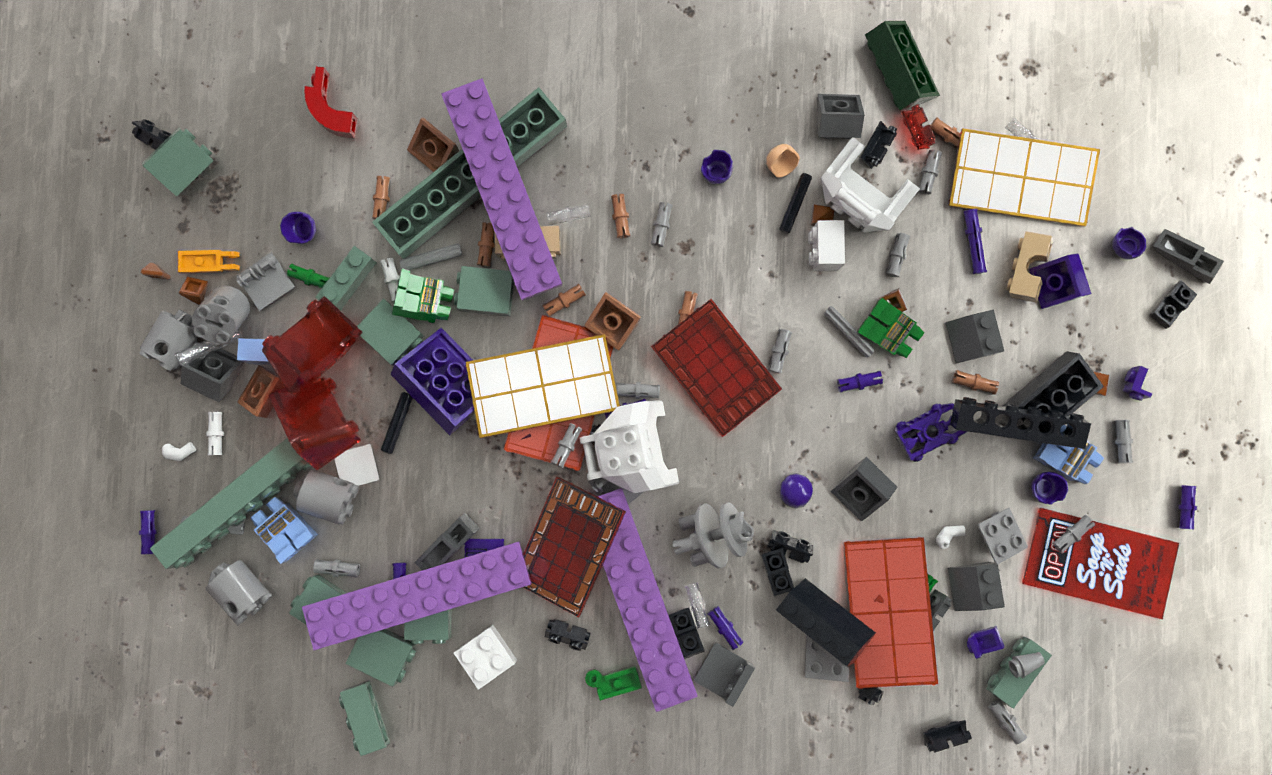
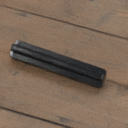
[780,173,812,233]
[381,392,413,454]

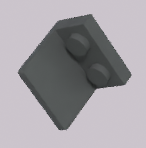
[694,643,755,707]

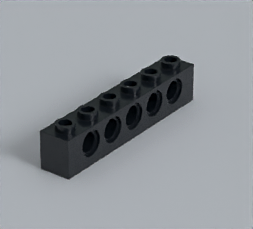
[950,397,1091,449]

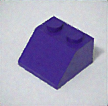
[1029,253,1092,309]

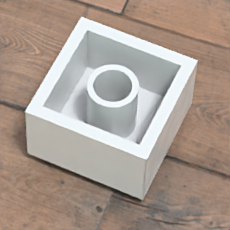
[808,220,845,271]
[454,625,517,690]

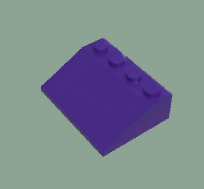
[390,328,475,436]

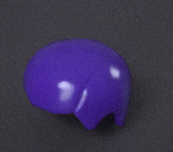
[701,150,733,184]
[280,212,316,244]
[1112,227,1146,259]
[1031,472,1068,505]
[780,473,813,509]

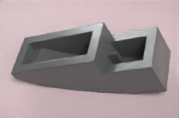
[1153,229,1224,284]
[414,513,480,571]

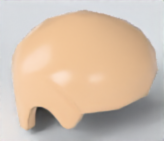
[766,144,800,178]

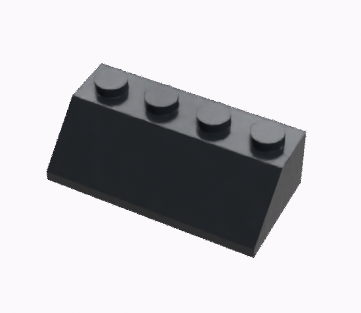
[1003,351,1104,429]
[776,578,876,668]

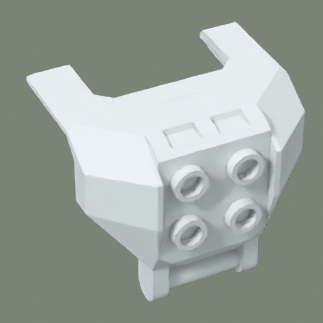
[821,137,920,232]
[579,400,679,493]

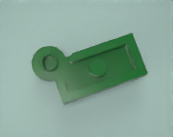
[585,666,642,701]

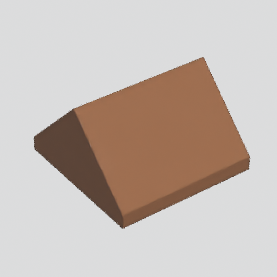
[407,118,459,172]
[584,292,641,350]
[237,365,288,418]

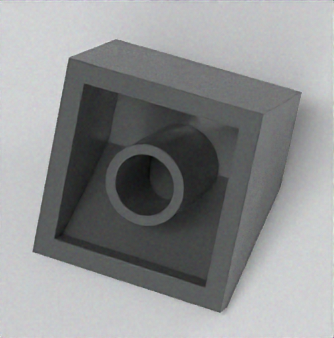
[817,94,865,139]
[945,309,1004,364]
[180,342,244,402]
[831,457,897,522]
[948,562,1005,611]

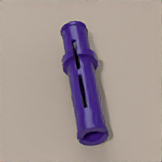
[964,209,987,274]

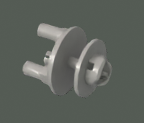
[673,502,754,568]

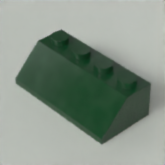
[865,21,940,110]

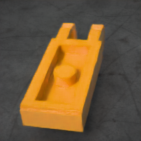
[178,250,240,273]

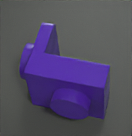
[1123,366,1152,401]
[967,626,1005,659]

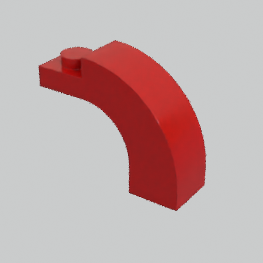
[304,66,357,139]

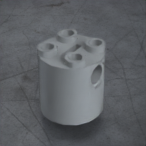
[192,285,250,344]
[139,309,198,371]
[293,470,359,525]
[206,560,273,626]

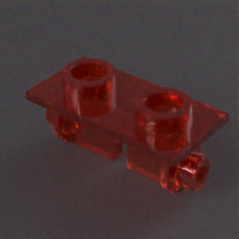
[901,104,936,150]

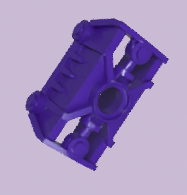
[895,403,967,462]

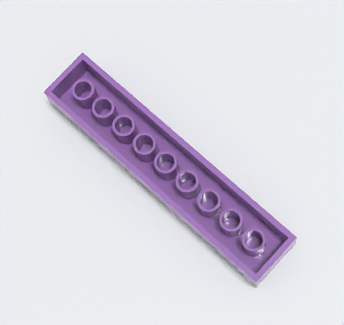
[441,78,562,301]
[585,488,698,712]
[302,542,532,651]

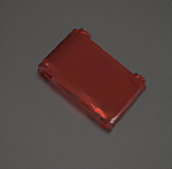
[262,296,363,398]
[269,376,361,470]

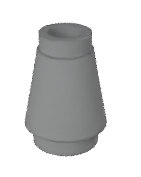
[1008,652,1045,678]

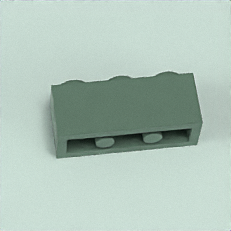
[315,246,377,313]
[986,637,1052,709]
[339,680,390,756]

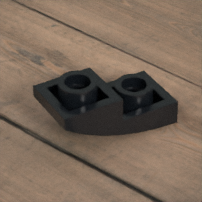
[1150,281,1197,329]
[761,548,794,596]
[669,607,705,659]

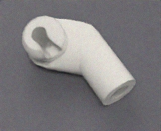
[162,442,196,461]
[936,525,965,549]

